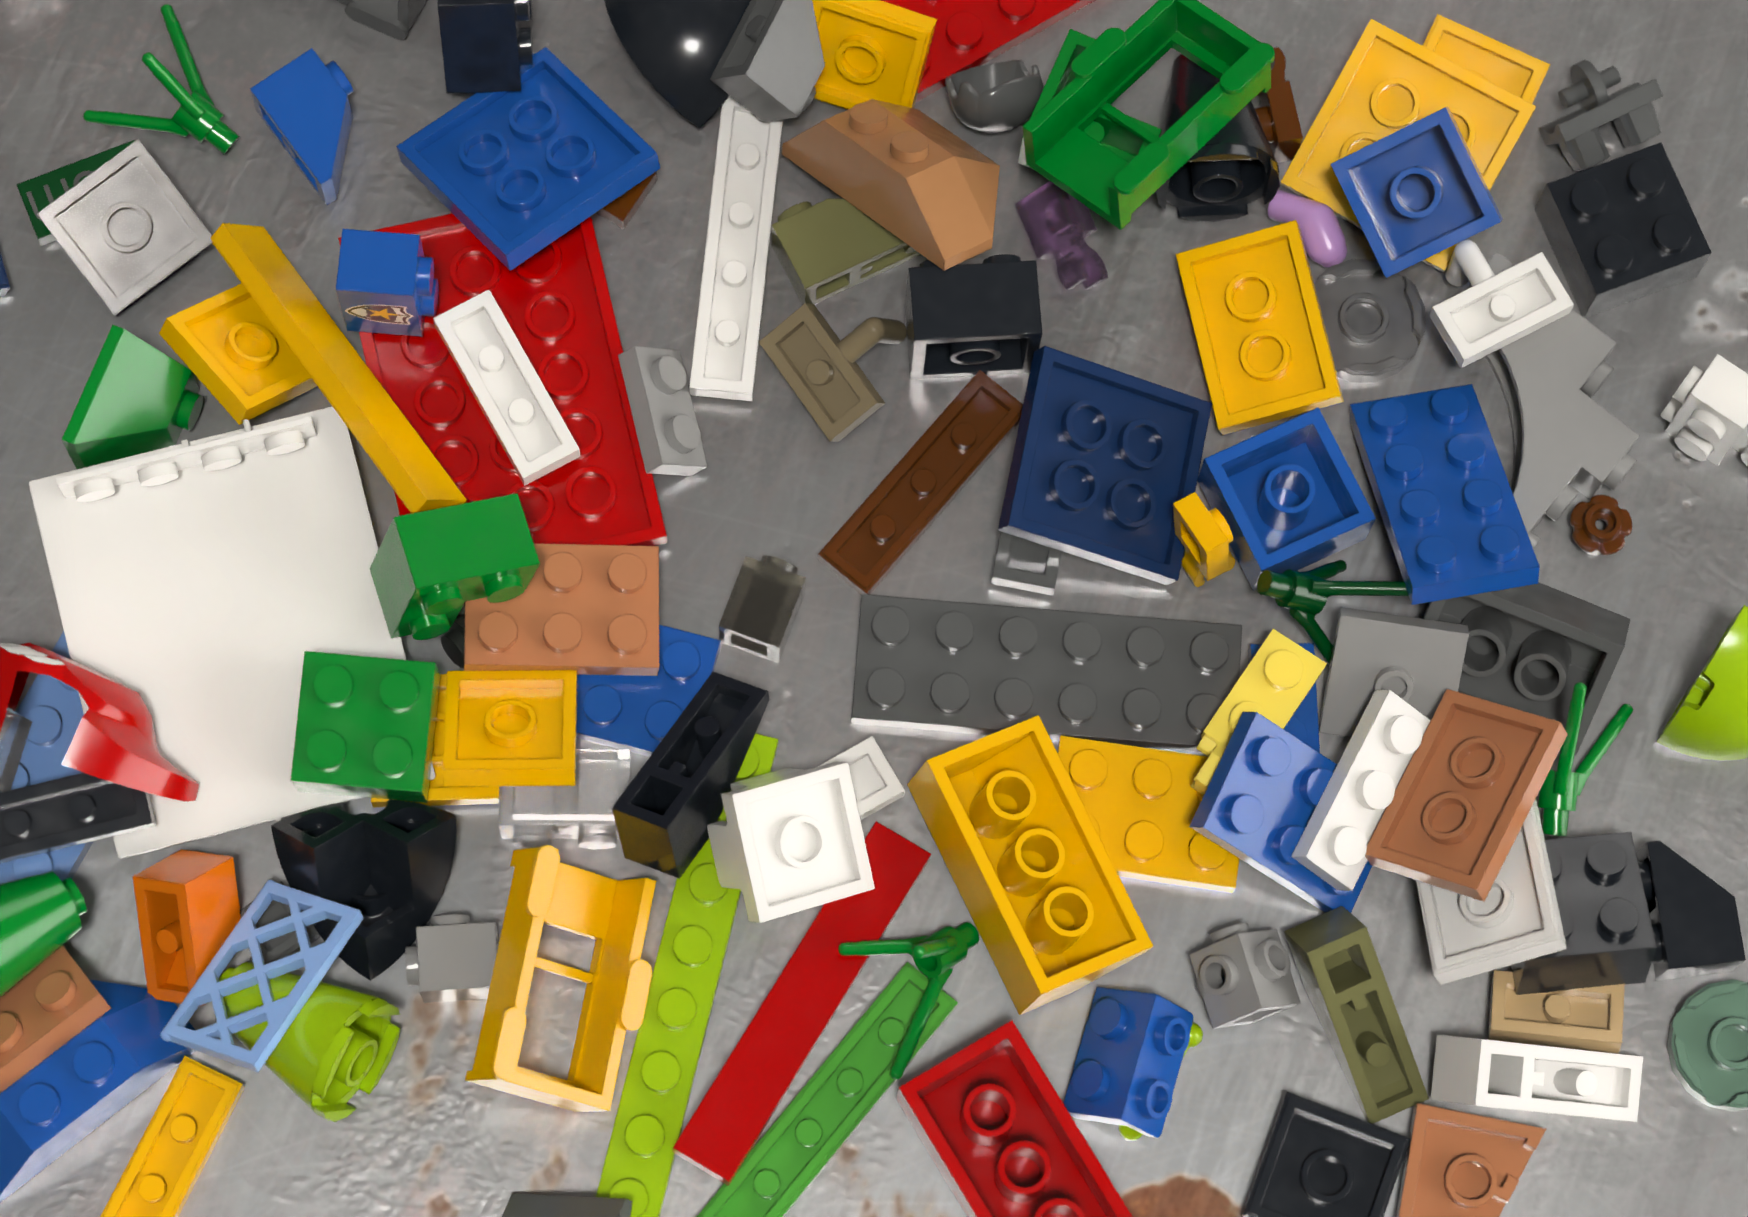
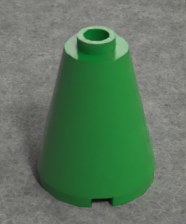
[0,871,87,997]

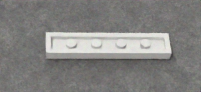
[689,96,784,401]

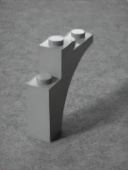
[1464,251,1640,550]

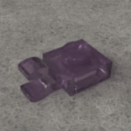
[1015,181,1108,289]

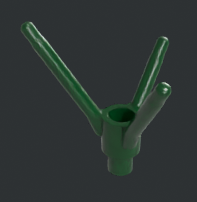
[1257,560,1409,665]

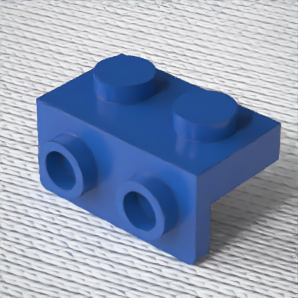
[1063,987,1193,1138]

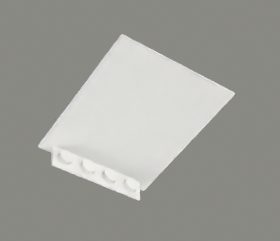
[29,407,436,859]

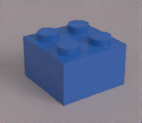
[1331,106,1503,278]
[1197,407,1376,591]

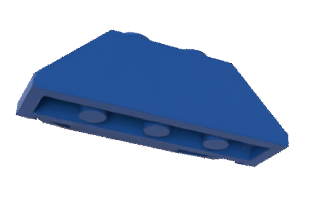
[0,979,196,1203]

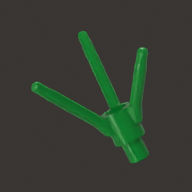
[83,4,240,155]
[1537,682,1633,836]
[838,922,979,1080]

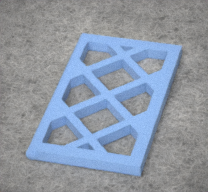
[160,880,363,1072]

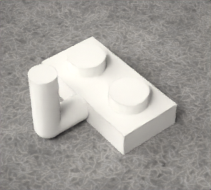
[1429,240,1574,368]

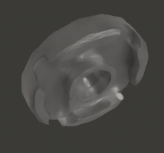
[1314,259,1426,383]

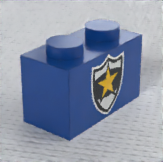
[336,229,438,337]

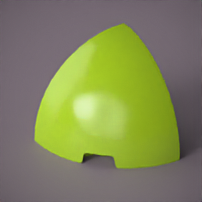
[1657,605,1748,761]

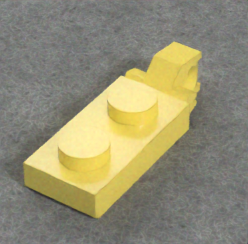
[1191,628,1327,795]

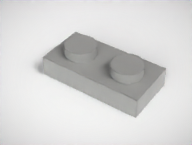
[618,346,708,476]

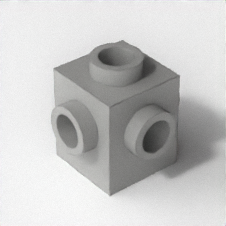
[1189,923,1301,1029]

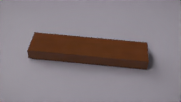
[818,370,1023,595]

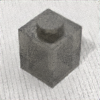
[719,555,806,663]

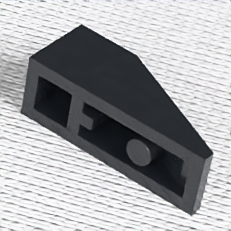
[612,672,770,879]

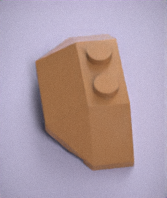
[782,99,1000,271]

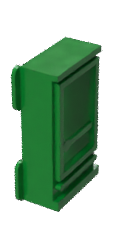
[1022,0,1275,230]

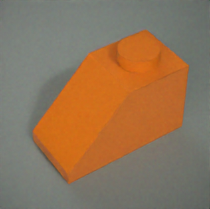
[132,849,241,1007]

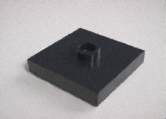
[1241,1092,1411,1217]

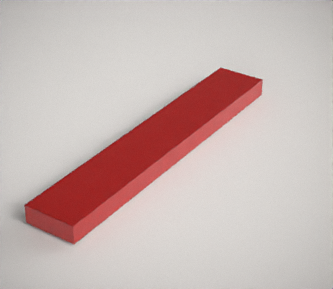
[672,821,931,1186]

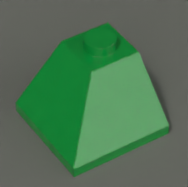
[61,325,203,469]

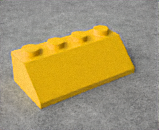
[907,715,1153,1015]

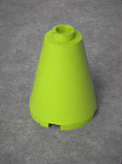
[219,962,400,1122]

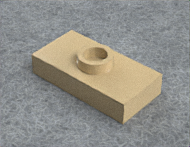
[1488,970,1625,1054]

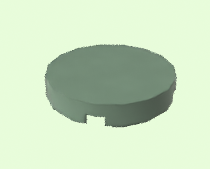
[1666,979,1748,1112]

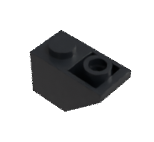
[1636,840,1746,981]

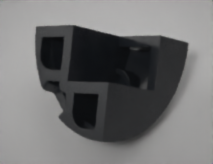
[604,0,751,128]
[271,800,456,981]

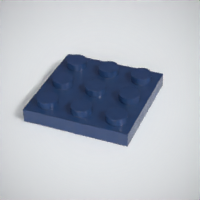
[998,346,1212,585]

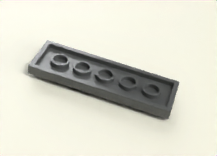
[851,594,1242,752]

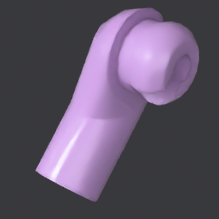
[1268,190,1347,268]

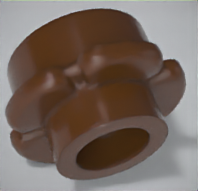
[1570,495,1632,556]

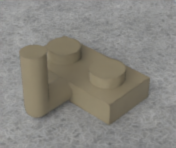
[759,303,907,442]

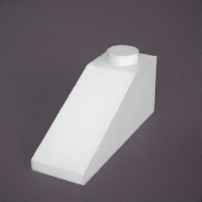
[1431,1034,1643,1122]

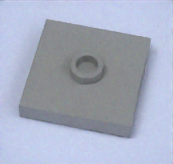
[1319,607,1469,737]

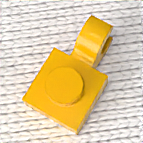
[1173,492,1236,587]

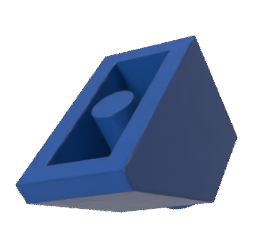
[250,48,354,206]

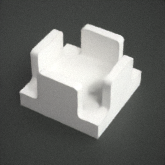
[707,762,875,923]

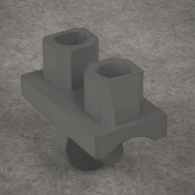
[1538,60,1663,171]

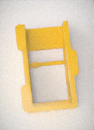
[465,845,656,1112]

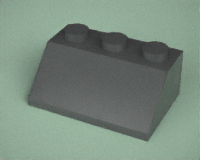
[1422,582,1630,756]

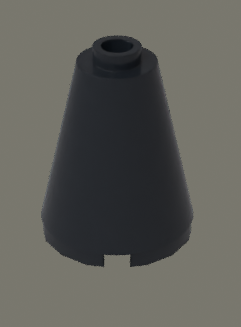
[1156,54,1280,222]

